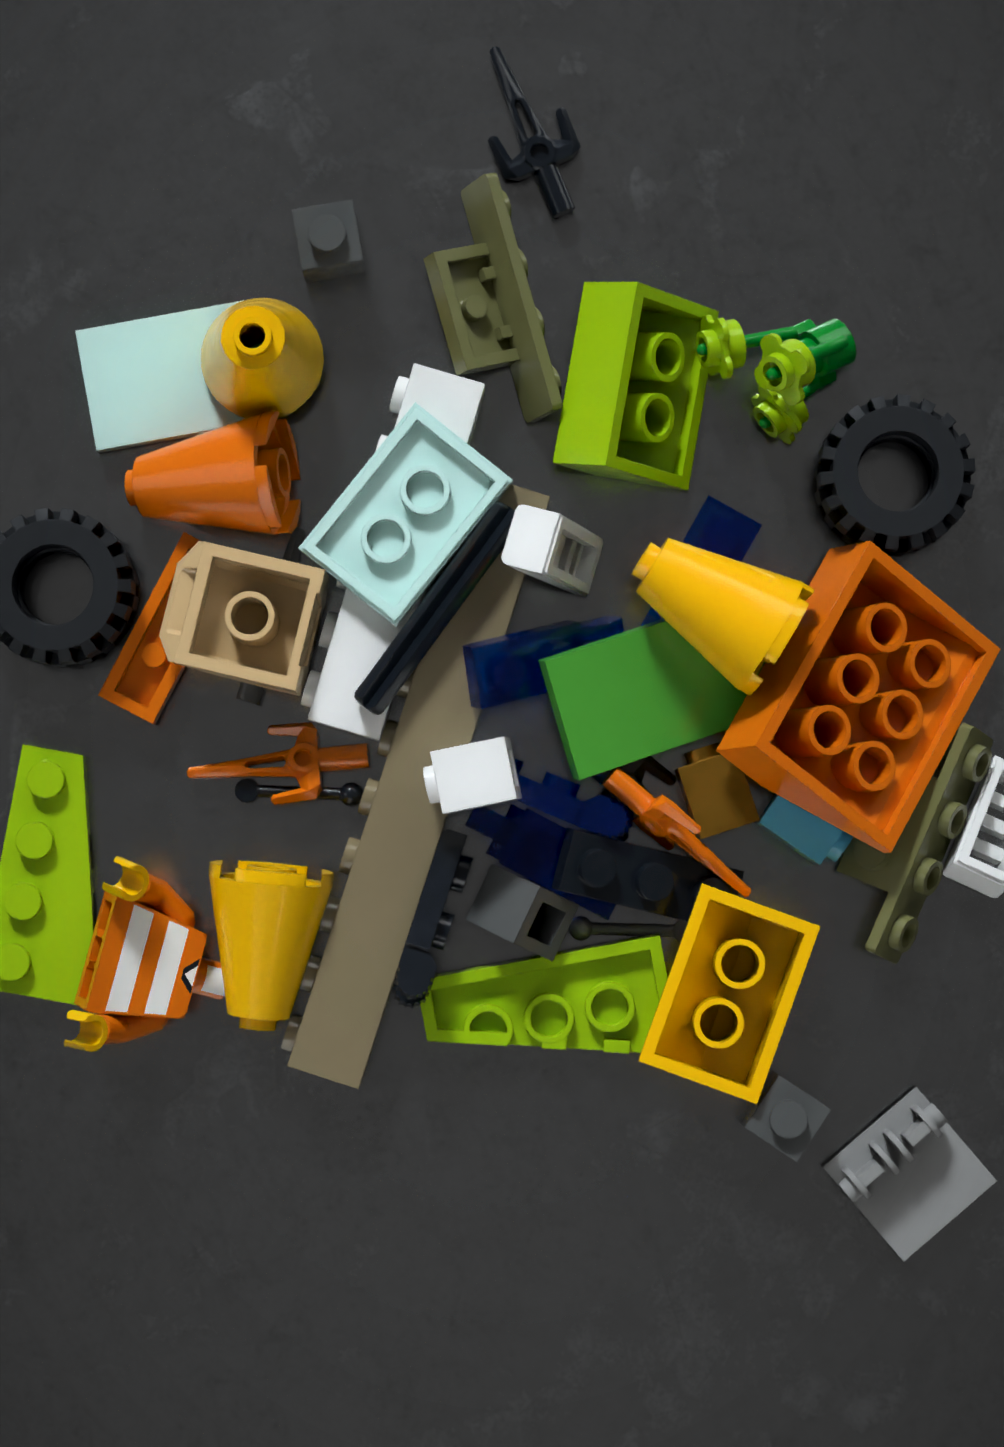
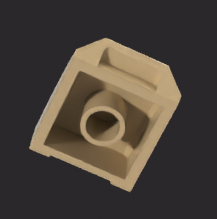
[159,541,329,696]

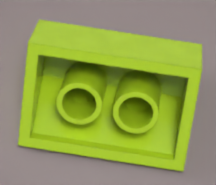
[553,282,719,491]

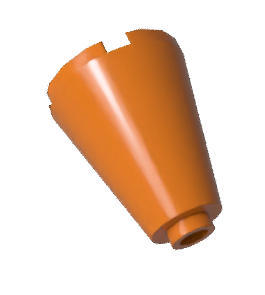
[124,411,301,535]

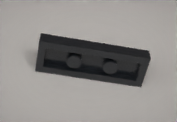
[551,827,744,921]

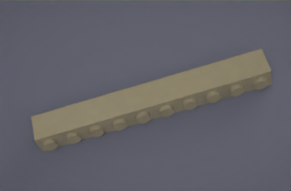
[281,484,550,1089]

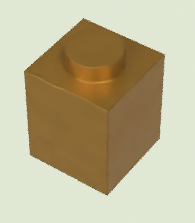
[674,742,760,840]

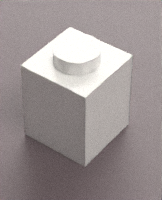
[423,736,522,814]

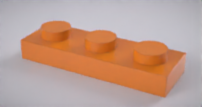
[98,532,201,725]

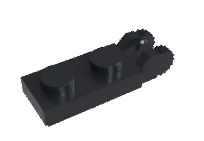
[392,829,473,1009]

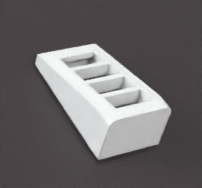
[501,505,604,597]
[943,755,1004,898]

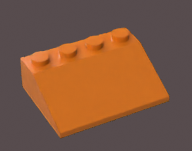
[716,541,1000,853]

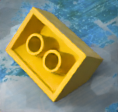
[638,883,821,1104]

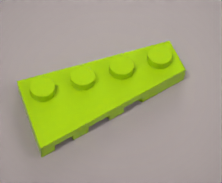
[0,744,95,1005]
[420,933,668,1054]

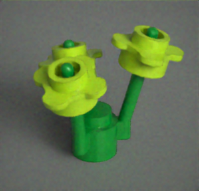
[695,315,857,444]

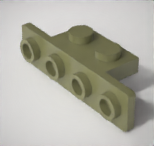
[423,172,562,423]
[836,723,993,964]

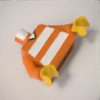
[64,856,225,1052]

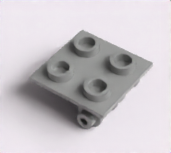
[823,1087,997,1262]

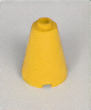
[201,298,324,419]
[631,538,814,696]
[209,860,334,1031]

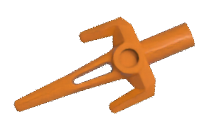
[187,722,370,805]
[602,767,752,897]

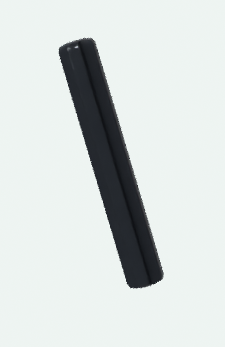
[354,501,515,715]

